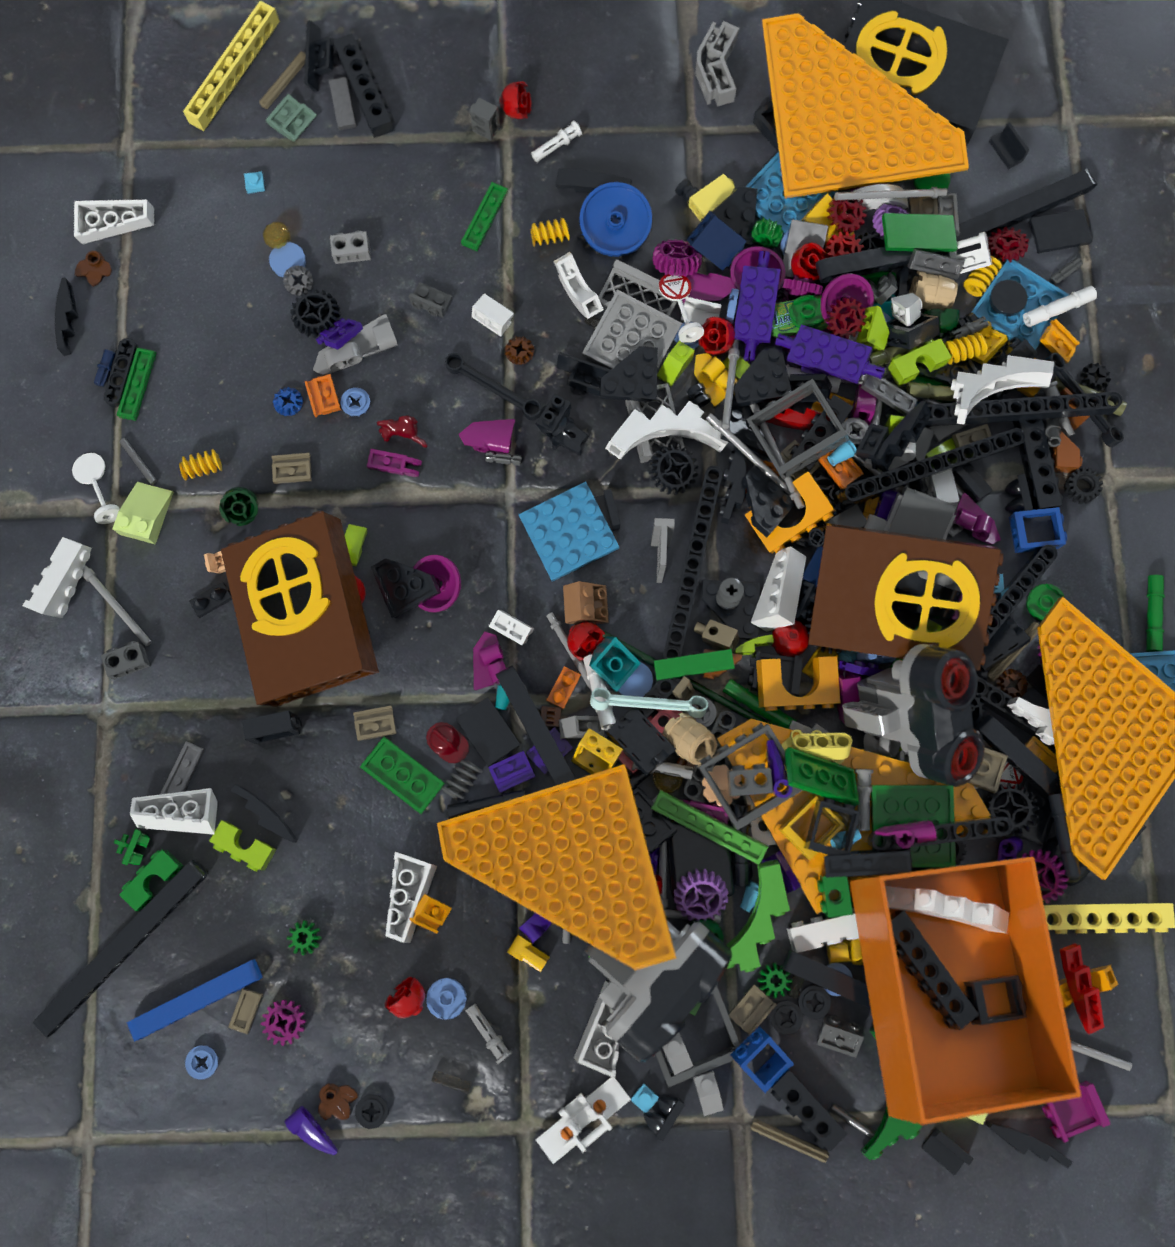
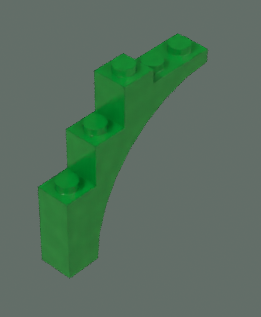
[860,1026,923,1160]

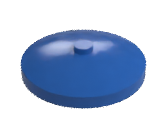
[580,182,652,257]

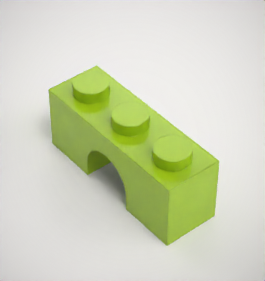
[888,338,952,387]
[209,820,277,872]

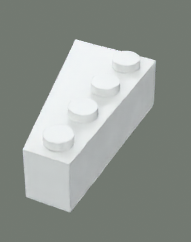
[130,788,218,834]

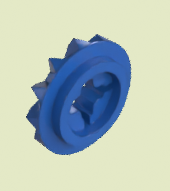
[273,386,303,416]

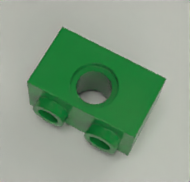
[817,874,853,918]

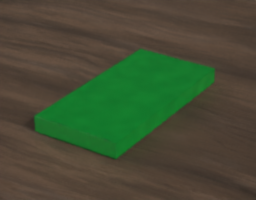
[882,213,958,252]
[360,736,446,815]
[785,747,859,807]

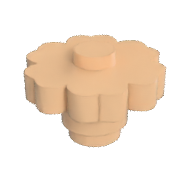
[702,765,741,806]

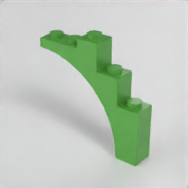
[726,859,790,972]

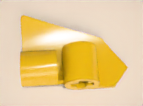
[694,353,738,407]
[826,938,864,965]

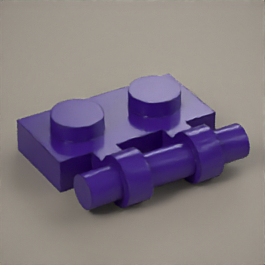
[316,318,363,350]

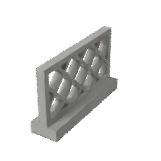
[598,259,677,317]
[625,383,684,463]
[651,518,675,583]

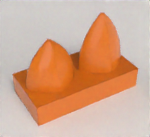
[546,666,581,710]

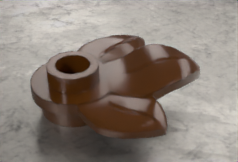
[75,251,111,286]
[318,1083,358,1120]

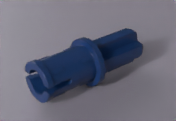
[94,349,116,387]

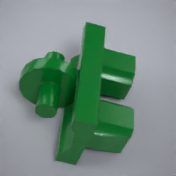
[113,828,150,865]

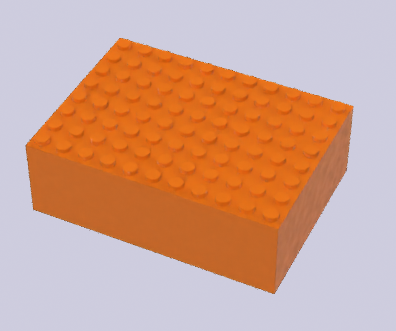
[850,857,1081,1125]

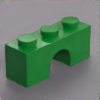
[119,850,184,911]

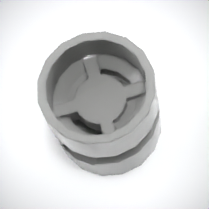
[864,733,901,757]

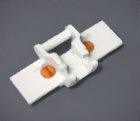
[536,1077,631,1164]

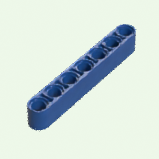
[127,959,263,1042]

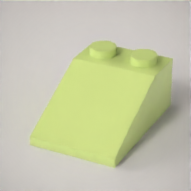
[112,482,174,545]

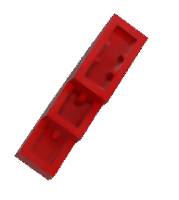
[766,408,831,431]
[1059,944,1104,1034]

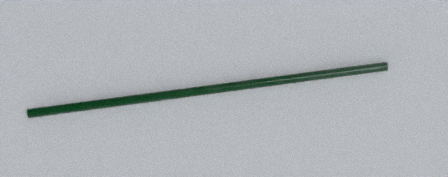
[602,630,773,725]

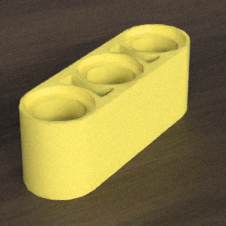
[792,733,852,760]

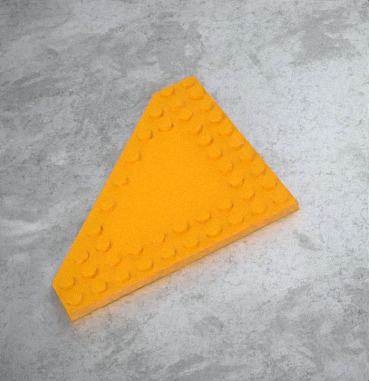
[762,13,969,199]
[1037,597,1175,880]
[716,719,991,914]
[437,764,677,970]

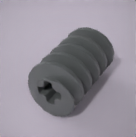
[716,578,744,610]
[441,760,483,802]

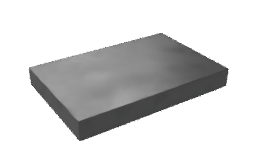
[783,219,828,282]

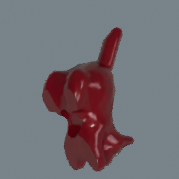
[377,415,428,448]

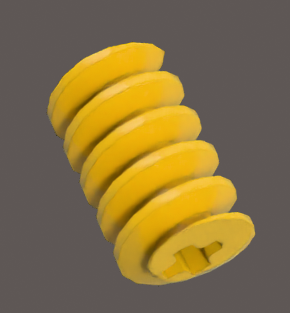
[531,218,569,247]
[964,256,1002,297]
[945,333,988,365]
[179,449,223,480]

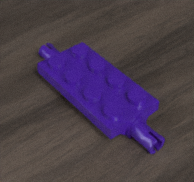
[734,251,781,361]
[775,324,886,384]

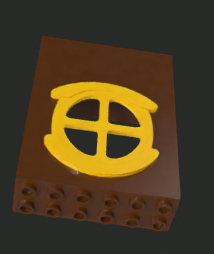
[221,511,379,707]
[808,523,1003,670]

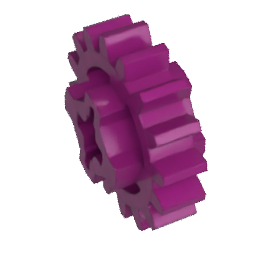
[782,275,823,297]
[261,999,307,1046]

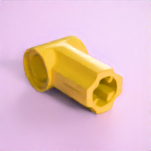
[507,935,550,972]

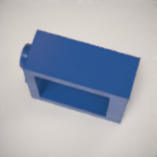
[1009,507,1067,553]
[730,1026,794,1093]

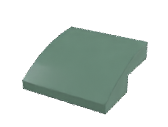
[266,94,317,142]

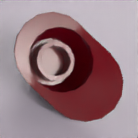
[426,722,469,763]

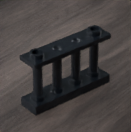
[824,847,912,878]

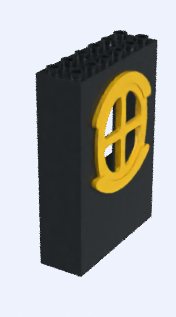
[842,0,1009,147]

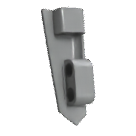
[313,314,398,376]

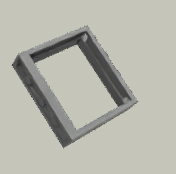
[746,379,849,480]
[698,723,803,830]
[656,985,740,1087]

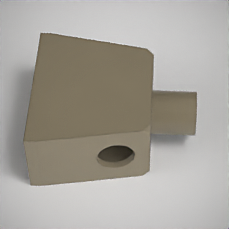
[694,620,740,653]

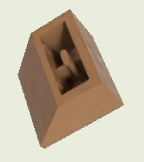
[563,581,609,625]

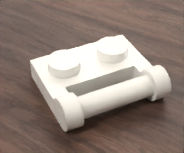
[949,232,992,274]

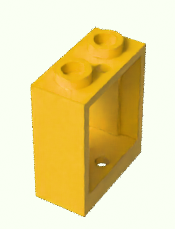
[571,728,623,774]
[779,796,845,860]

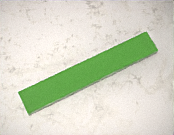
[651,790,768,865]

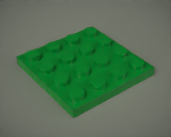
[871,785,956,867]

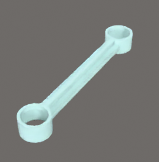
[590,688,708,718]

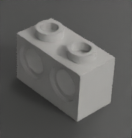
[330,231,371,264]

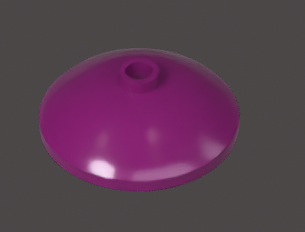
[730,247,785,292]
[820,273,874,325]
[413,555,461,612]

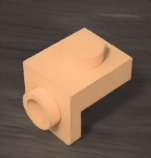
[204,551,226,574]

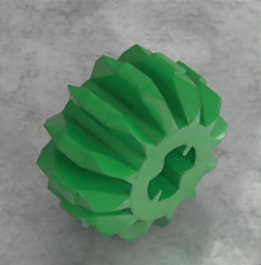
[751,218,783,249]
[287,920,322,956]
[757,963,793,998]

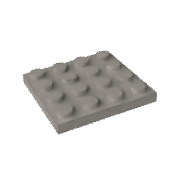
[582,289,682,370]

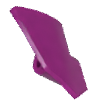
[682,272,736,304]
[458,419,515,453]
[953,493,1001,545]
[473,632,506,690]
[875,820,936,848]

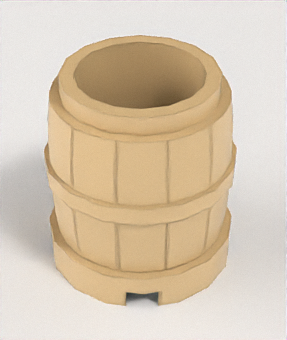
[909,271,958,310]
[662,713,717,765]

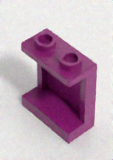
[1042,1081,1111,1142]

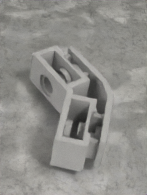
[695,21,739,107]

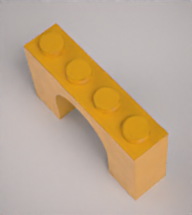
[745,471,836,554]
[756,656,840,711]

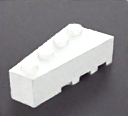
[74,200,154,244]
[22,537,92,618]
[751,546,806,632]
[386,852,437,943]
[787,908,859,953]
[574,981,619,1078]

